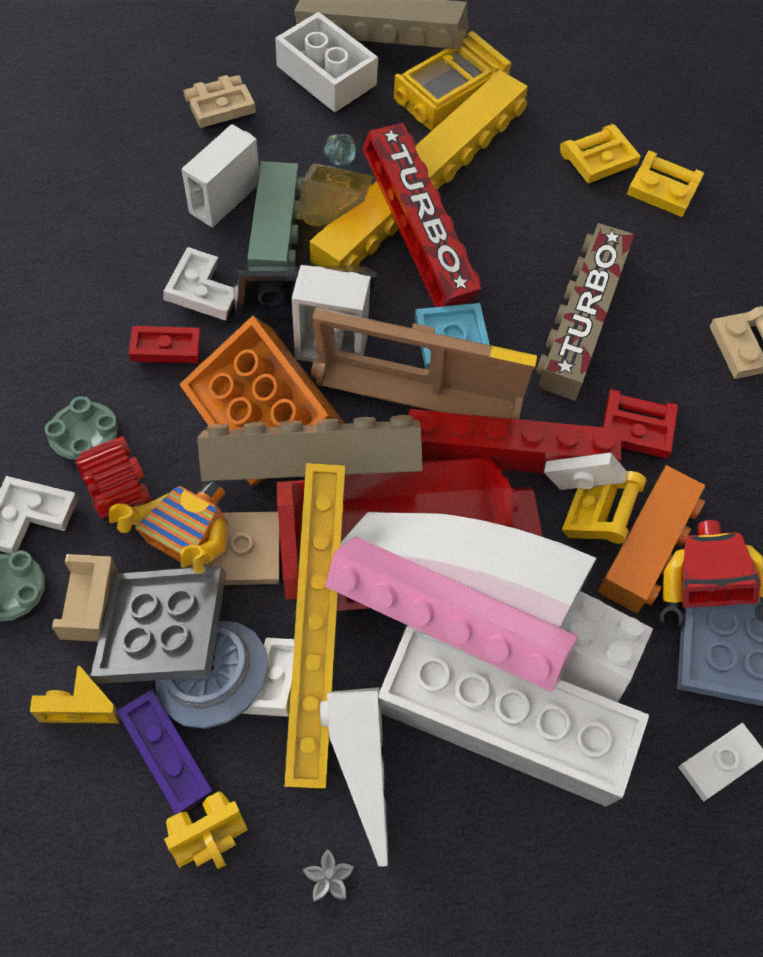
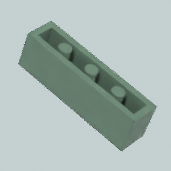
[247,161,304,266]

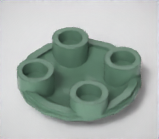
[45,396,118,460]
[0,551,45,622]

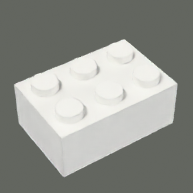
[275,12,378,112]
[292,265,370,362]

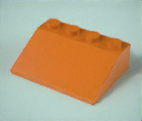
[180,316,345,486]

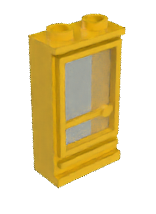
[394,31,511,131]

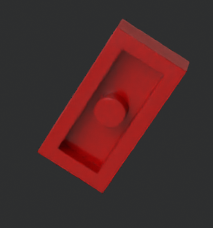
[129,326,201,363]

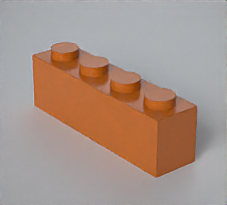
[597,465,706,613]

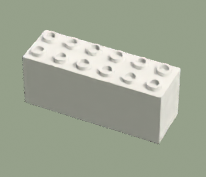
[378,625,649,807]

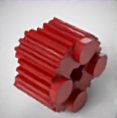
[75,436,152,519]

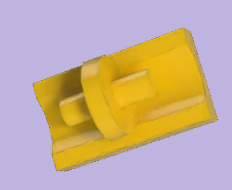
[164,792,248,869]

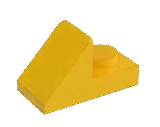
[30,666,120,723]

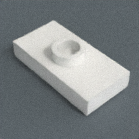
[544,453,627,490]
[678,723,763,802]

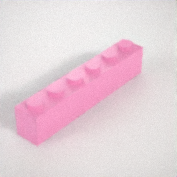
[325,536,578,692]

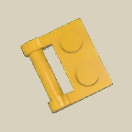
[560,124,640,184]
[627,150,705,217]
[562,471,646,544]

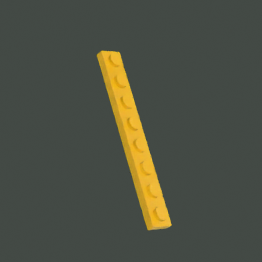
[284,463,345,788]

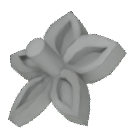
[303,849,354,902]

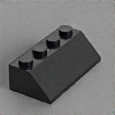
[233,265,376,318]

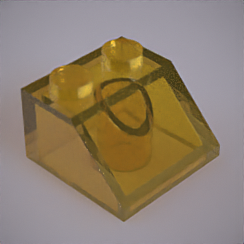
[297,163,374,226]

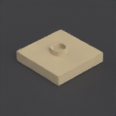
[205,512,280,585]

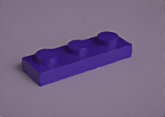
[117,689,214,814]

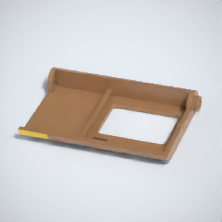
[311,308,537,419]

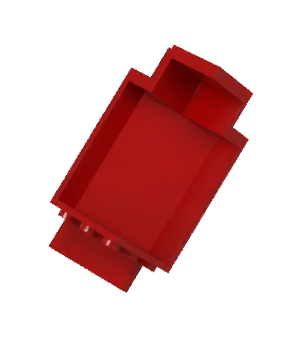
[277,456,542,611]

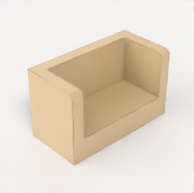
[52,554,118,642]

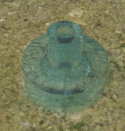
[324,133,355,165]

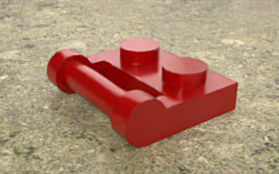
[602,389,678,459]

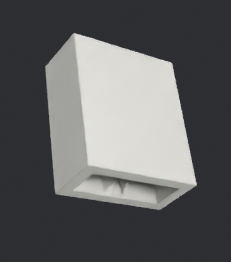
[182,124,259,228]

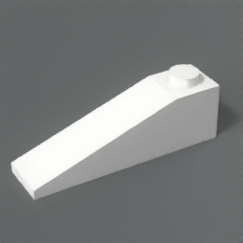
[320,687,388,867]

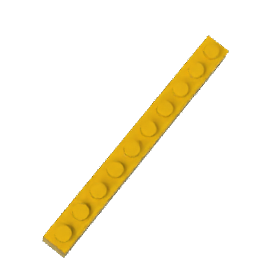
[310,70,528,267]

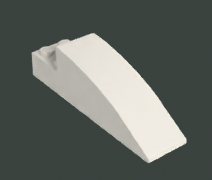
[340,512,653,702]

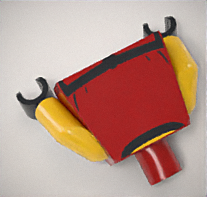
[660,520,763,627]

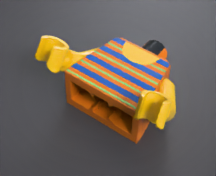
[109,481,228,574]

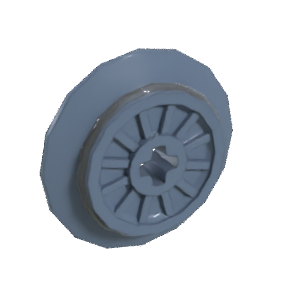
[156,621,268,729]

